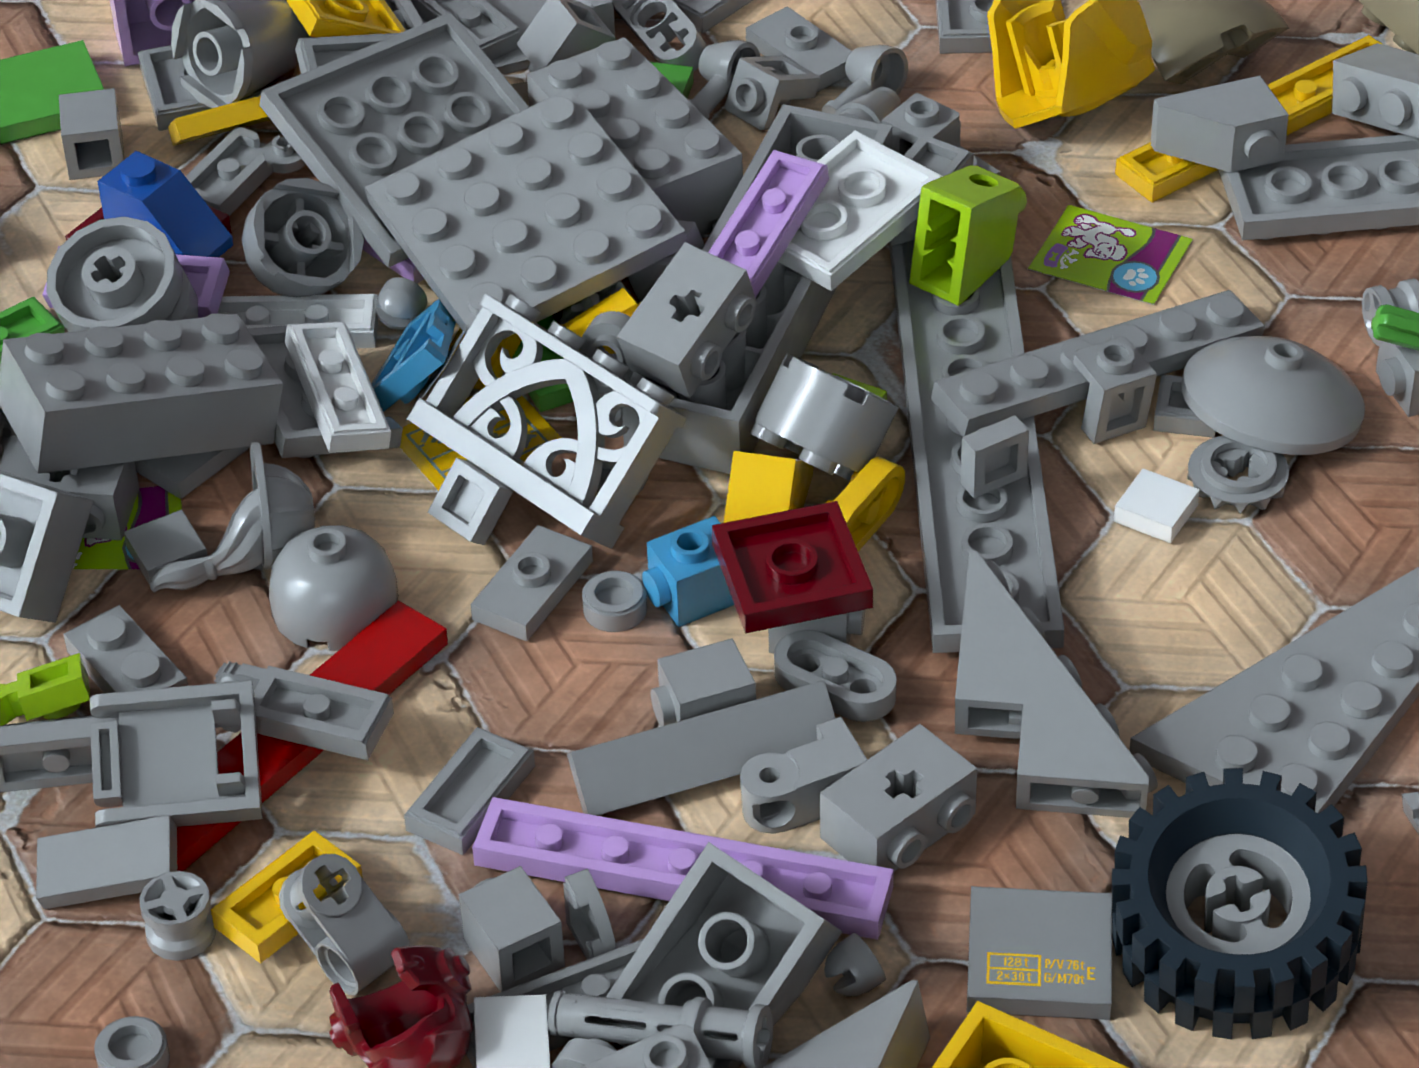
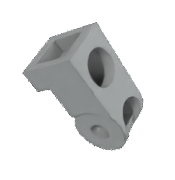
[740,716,868,834]

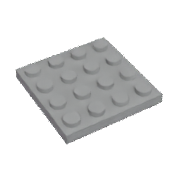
[260,12,529,268]
[365,88,687,340]

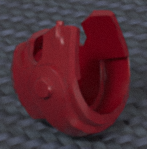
[329,945,473,1068]

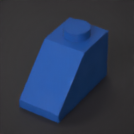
[97,151,233,258]

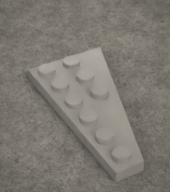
[1129,567,1419,814]

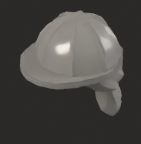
[150,442,315,593]

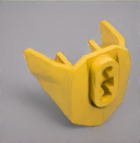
[987,0,1155,129]

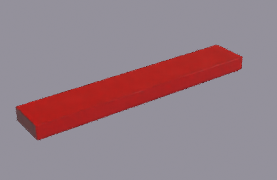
[177,600,448,871]

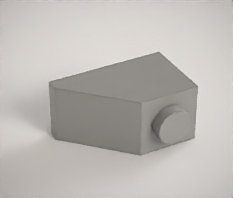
[1151,75,1289,173]

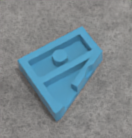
[371,299,456,412]

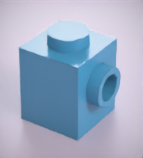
[642,516,734,627]

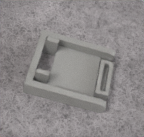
[90,680,263,828]

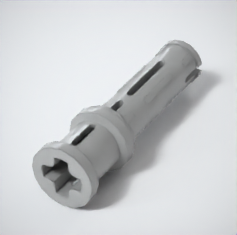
[548,990,773,1068]

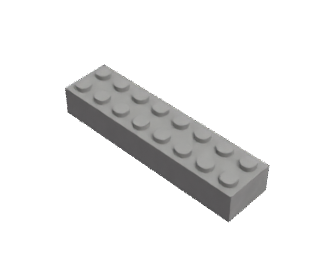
[622,104,892,474]

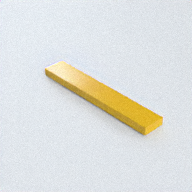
[1115,35,1383,203]

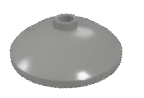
[1181,336,1365,455]

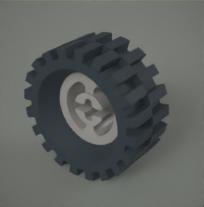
[1112,768,1368,1039]

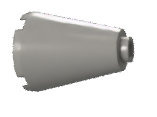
[171,0,315,108]

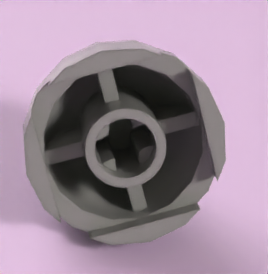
[241,178,364,297]
[269,525,399,651]

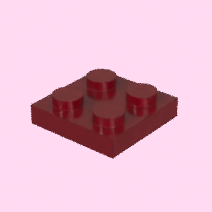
[712,501,873,634]

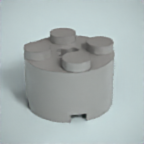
[750,353,899,481]

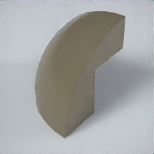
[1138,0,1289,84]

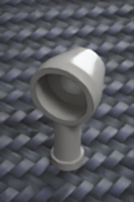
[689,40,760,119]
[822,44,908,114]

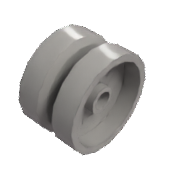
[46,217,198,332]

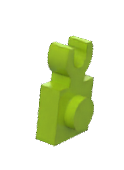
[0,653,90,726]

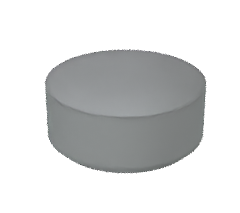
[582,571,647,632]
[94,1016,170,1068]

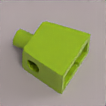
[909,165,1027,306]

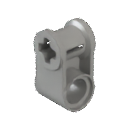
[279,854,410,995]

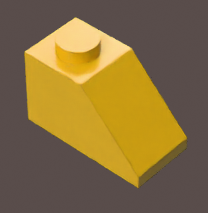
[723,451,814,523]

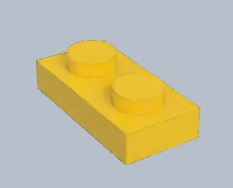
[210,830,363,964]

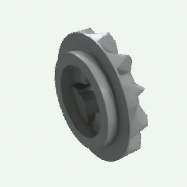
[1187,435,1289,514]

